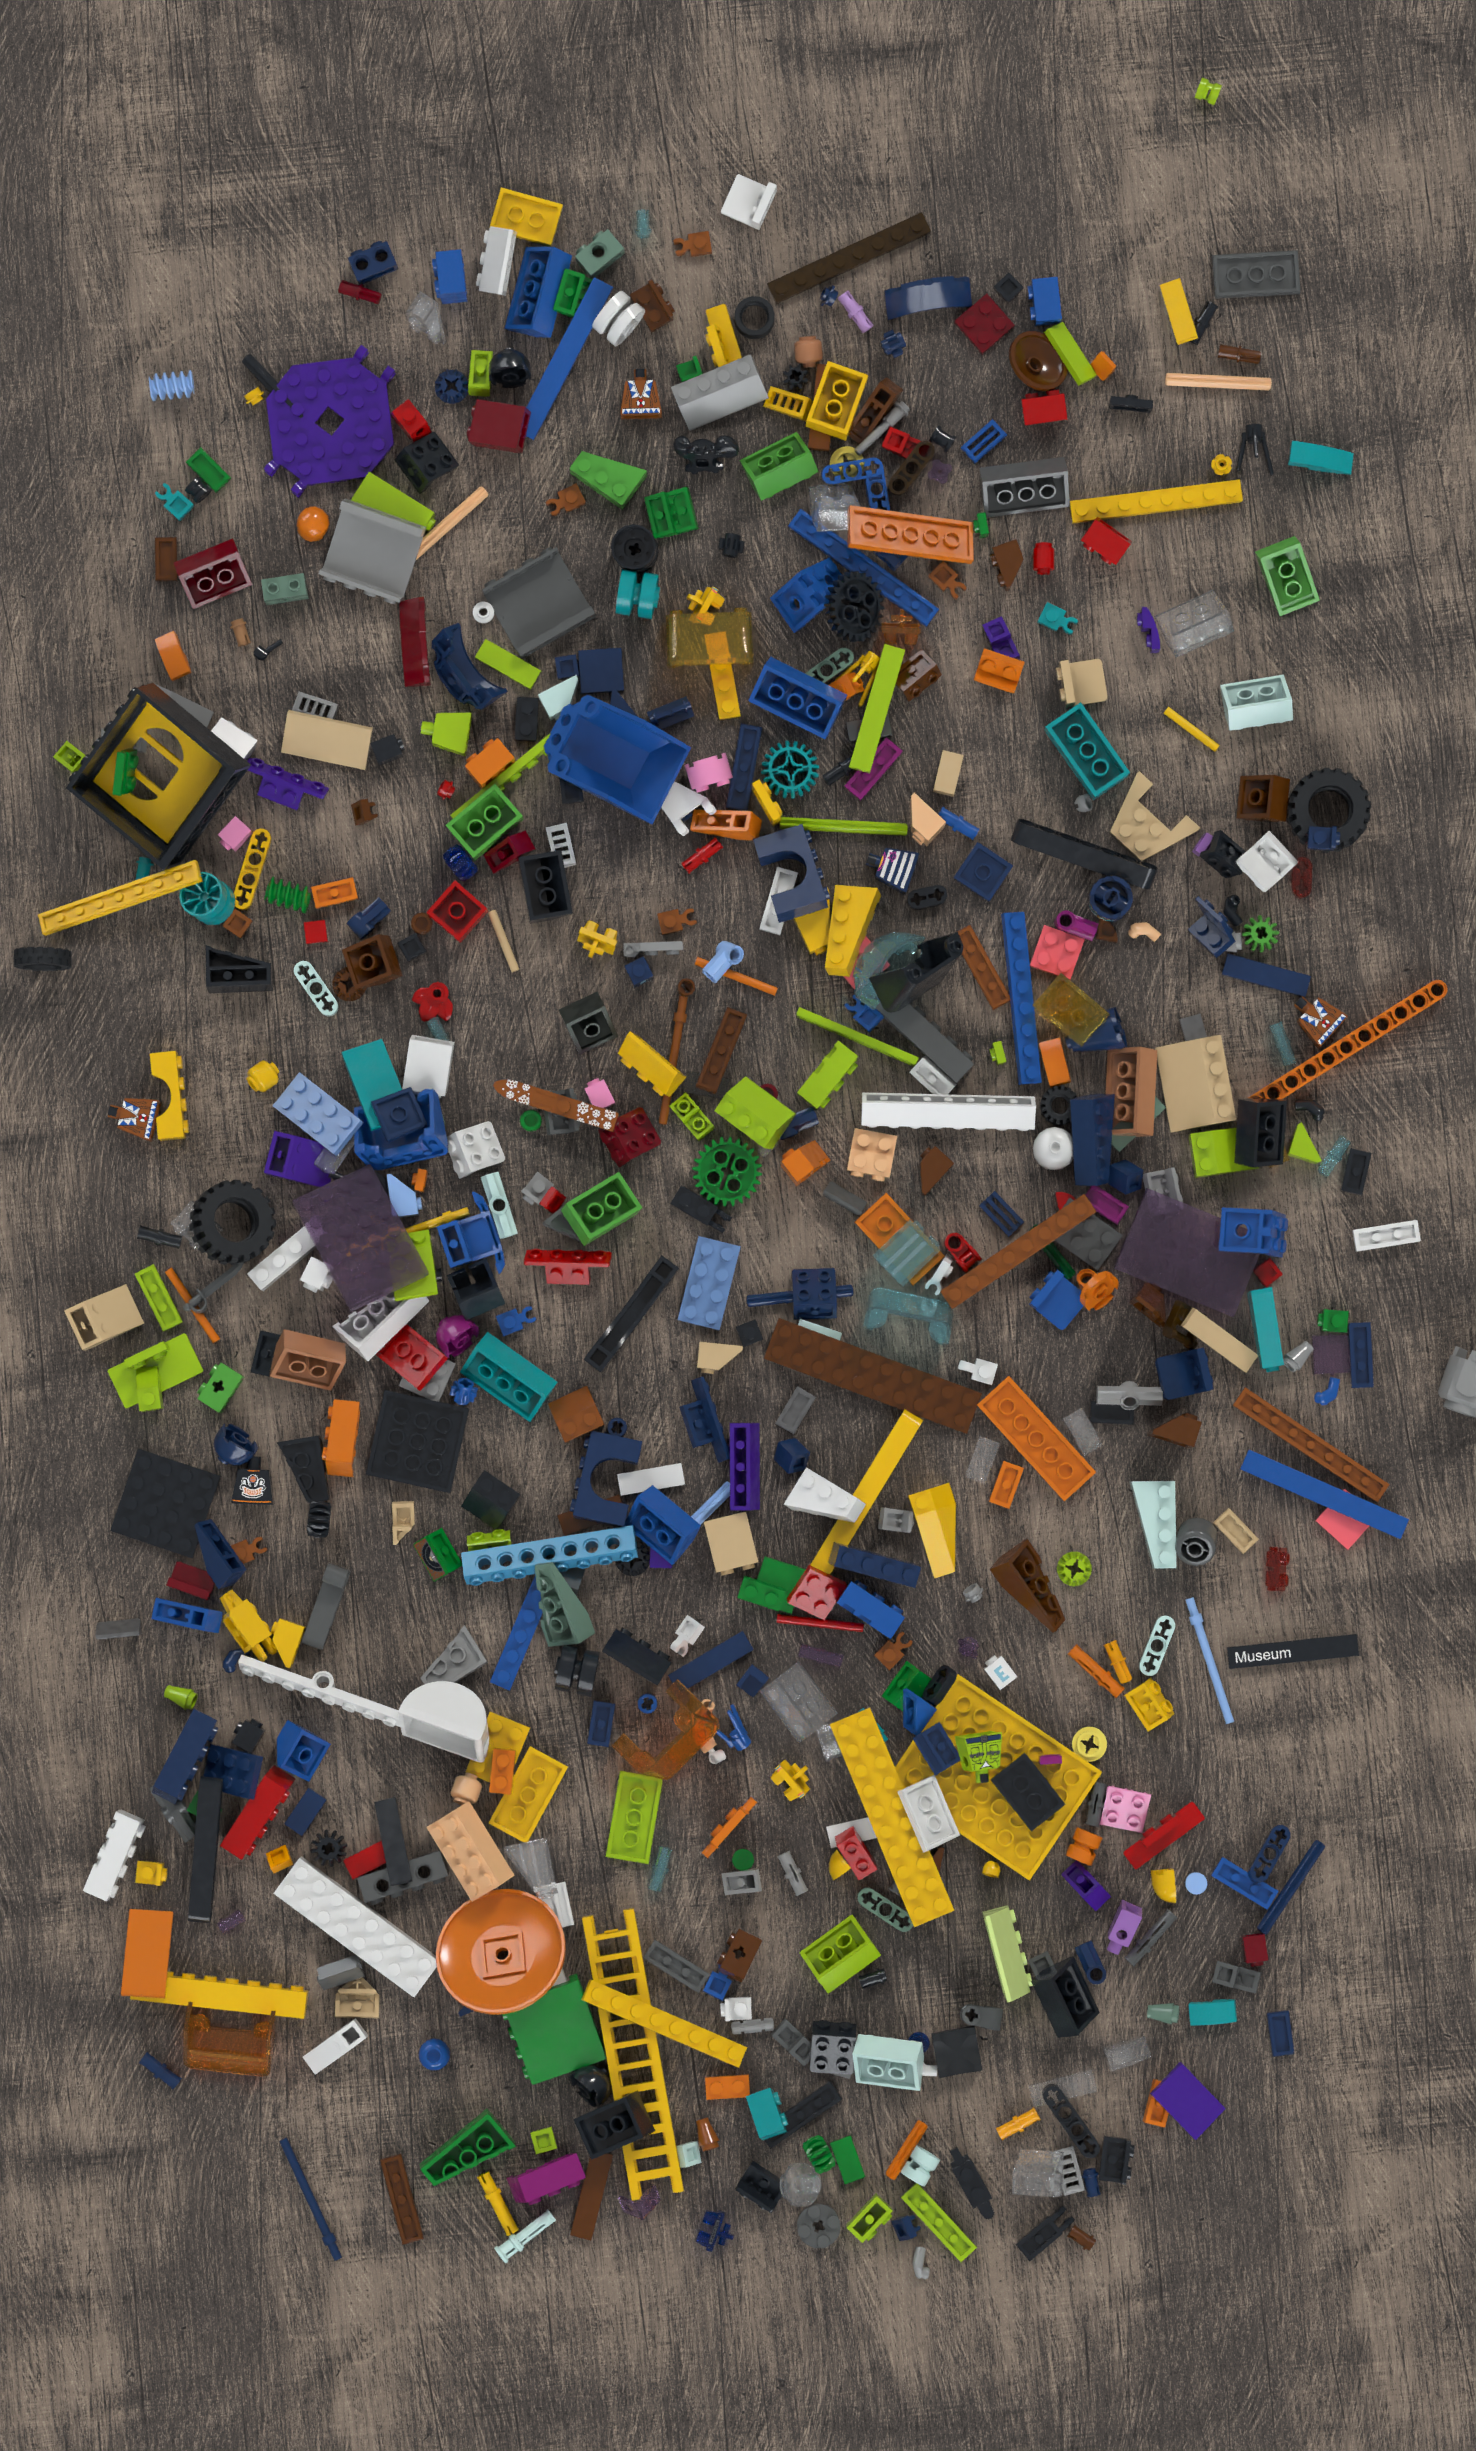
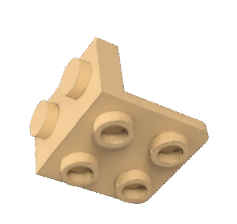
[1056,659,1107,708]

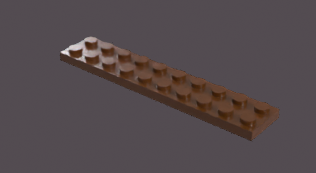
[764,1318,982,1434]

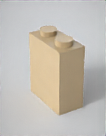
[704,1512,758,1576]

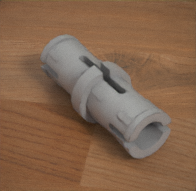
[777,1851,808,1896]

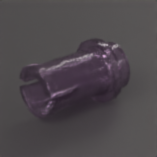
[217,1909,246,1934]

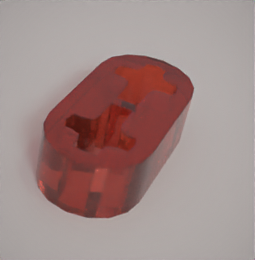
[1291,857,1312,899]

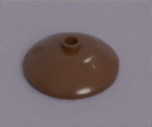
[1009,331,1068,391]

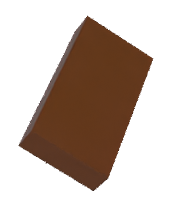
[155,537,178,581]

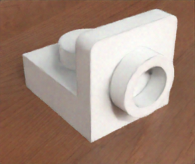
[721,1997,752,2021]

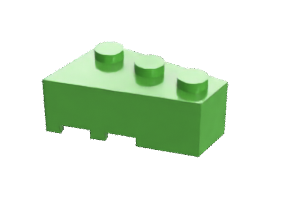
[569,451,647,510]

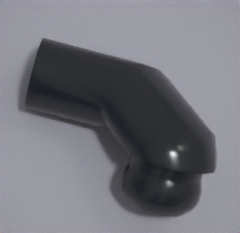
[1294,1099,1325,1121]

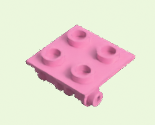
[1100,1786,1151,1833]

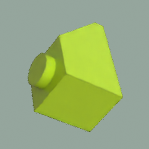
[136,1366,164,1412]

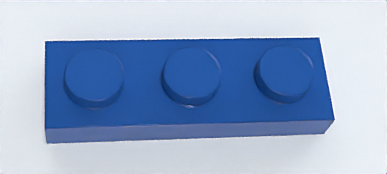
[1211,1857,1279,1910]

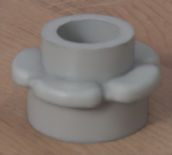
[963,1583,983,1603]

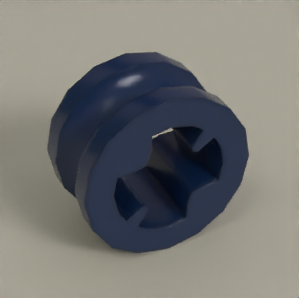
[608,1418,627,1437]

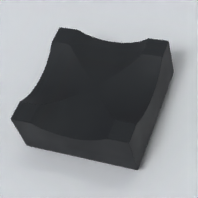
[931,2026,983,2078]

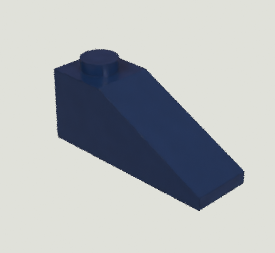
[194,1519,247,1589]

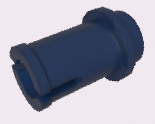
[1081,2168,1101,2197]

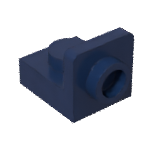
[1307,826,1340,851]

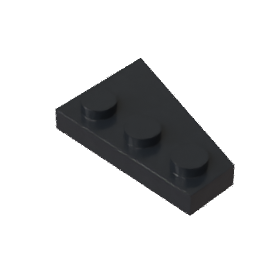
[277,1435,330,1503]

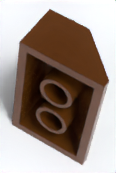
[1147,1413,1202,1448]

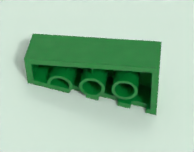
[419,2108,516,2186]

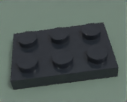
[990,1752,1066,1832]

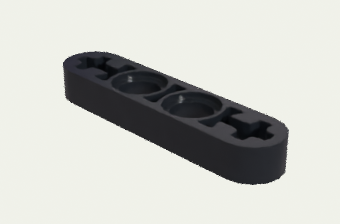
[1042,2084,1100,2158]

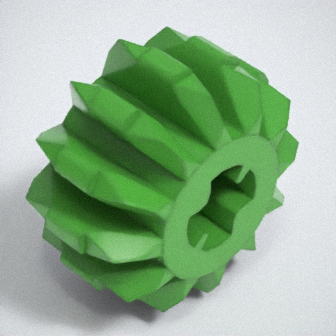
[1242,915,1279,953]

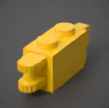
[220,1590,277,1662]

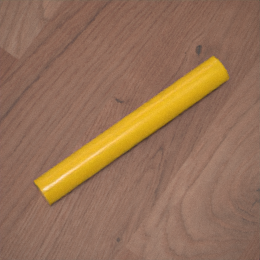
[1163,707,1220,752]

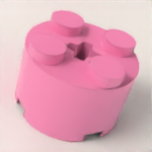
[684,753,733,793]

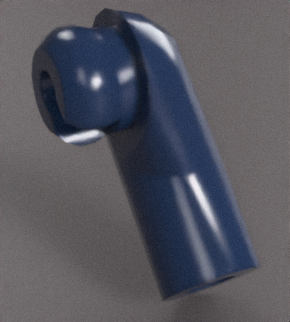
[222,1648,251,1673]

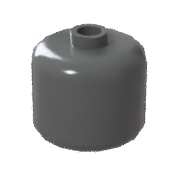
[1175,1517,1218,1566]

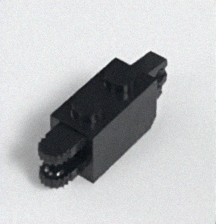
[949,2146,995,2220]

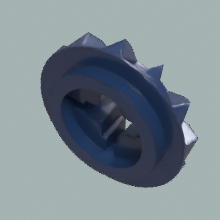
[435,369,469,404]

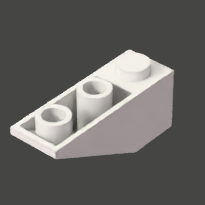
[303,2018,368,2075]

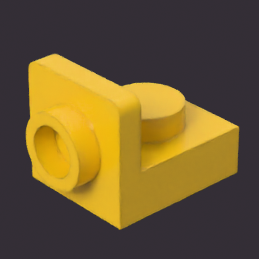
[135,1860,168,1886]

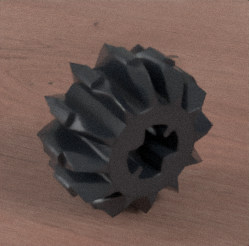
[307,1501,331,1538]
[310,1829,348,1867]

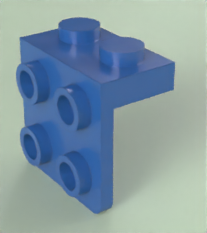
[1029,1270,1083,1330]

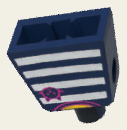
[866,848,919,895]

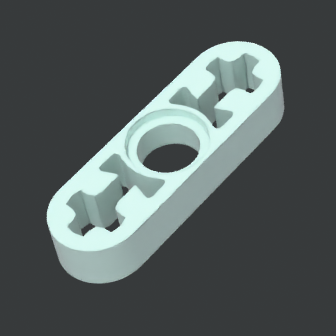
[294,961,339,1016]
[1139,1616,1175,1676]

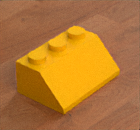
[618,1031,686,1097]

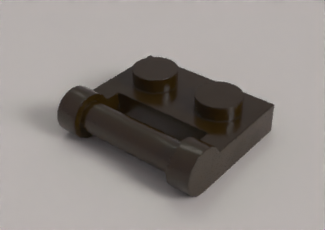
[1162,1300,1207,1350]

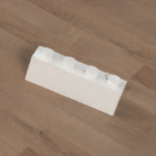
[247,1218,329,1291]

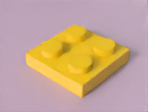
[752,779,782,827]

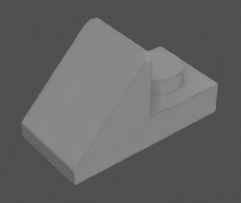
[722,1868,762,1895]

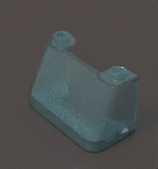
[862,1287,954,1346]

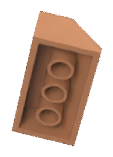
[1105,1047,1157,1137]

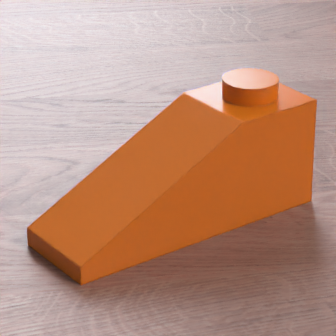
[690,809,762,840]

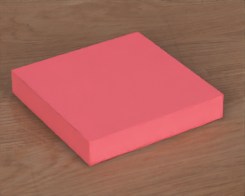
[1315,1488,1369,1550]

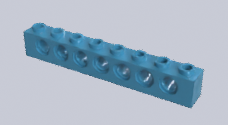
[461,1525,638,1586]

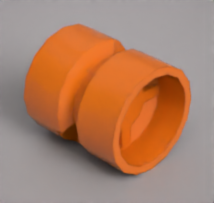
[1066,1827,1103,1866]

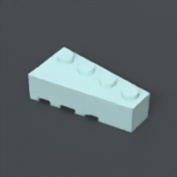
[1130,1481,1176,1568]

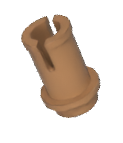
[230,618,251,647]

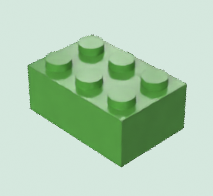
[561,1172,642,1246]

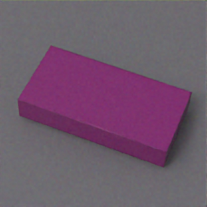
[1085,1186,1129,1225]

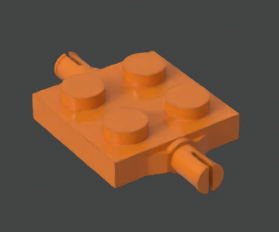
[701,1797,757,1858]

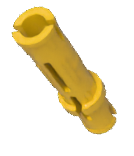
[477,2171,519,2236]

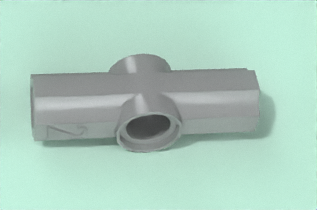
[1096,1381,1163,1410]

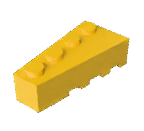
[825,885,881,977]

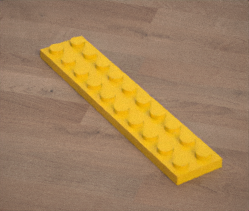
[830,1707,954,1927]

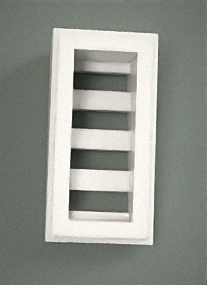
[546,823,577,868]

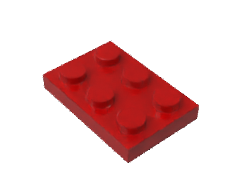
[376,1324,448,1391]

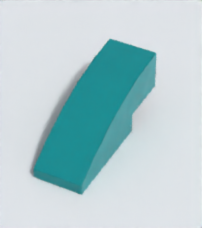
[1288,441,1354,475]

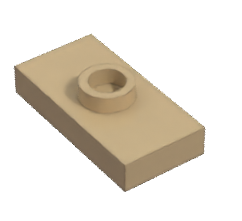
[1213,1508,1259,1554]

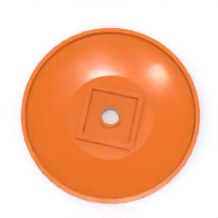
[436,1889,566,2015]

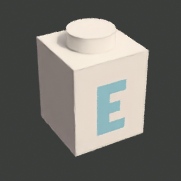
[984,1655,1017,1690]

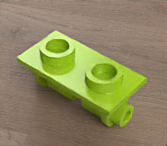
[467,1529,512,1551]

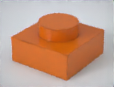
[411,1168,428,1193]

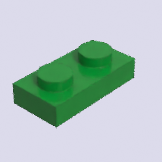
[737,1576,786,1611]

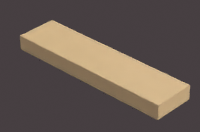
[1181,1308,1258,1373]

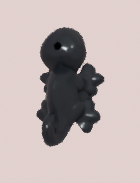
[673,435,739,474]

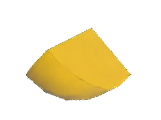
[829,1849,851,1880]
[1150,1868,1176,1903]

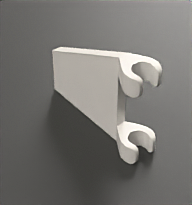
[661,781,717,836]

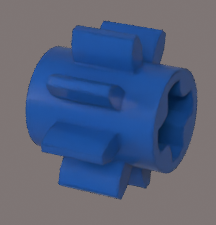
[450,1378,478,1405]

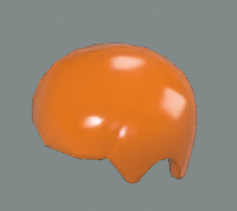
[296,506,329,542]

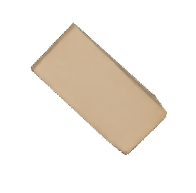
[933,750,964,797]

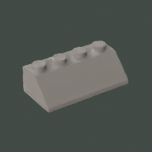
[671,354,769,431]

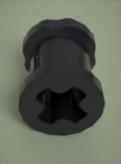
[929,425,956,453]

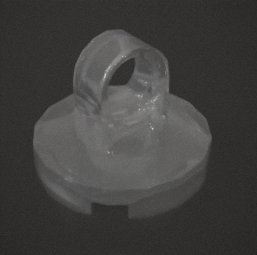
[780,2162,821,2207]

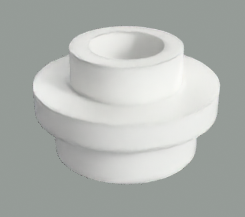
[473,602,494,623]

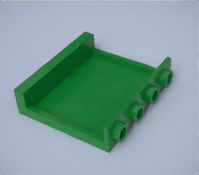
[502,1974,607,2085]

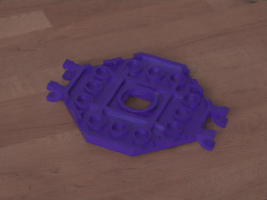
[264,345,396,498]

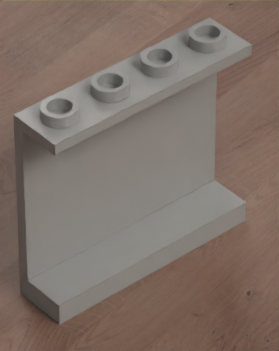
[319,498,426,604]

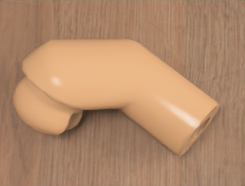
[1128,922,1161,942]

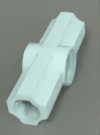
[481,1172,518,1239]

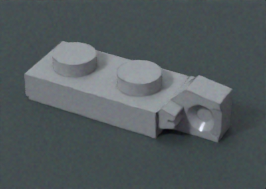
[623,941,684,957]

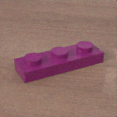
[844,737,903,801]

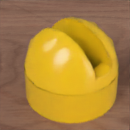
[982,1861,1000,1878]

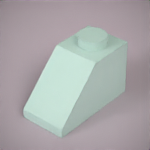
[538,675,579,721]

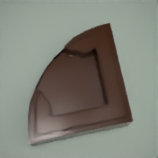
[1096,919,1118,943]

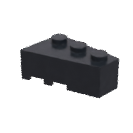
[205,945,273,994]

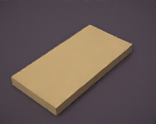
[281,710,373,770]

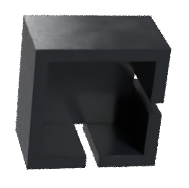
[447,1258,505,1321]

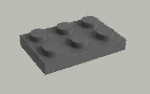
[1055,1198,1123,1271]

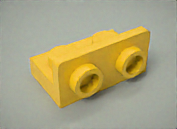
[1124,1677,1174,1731]

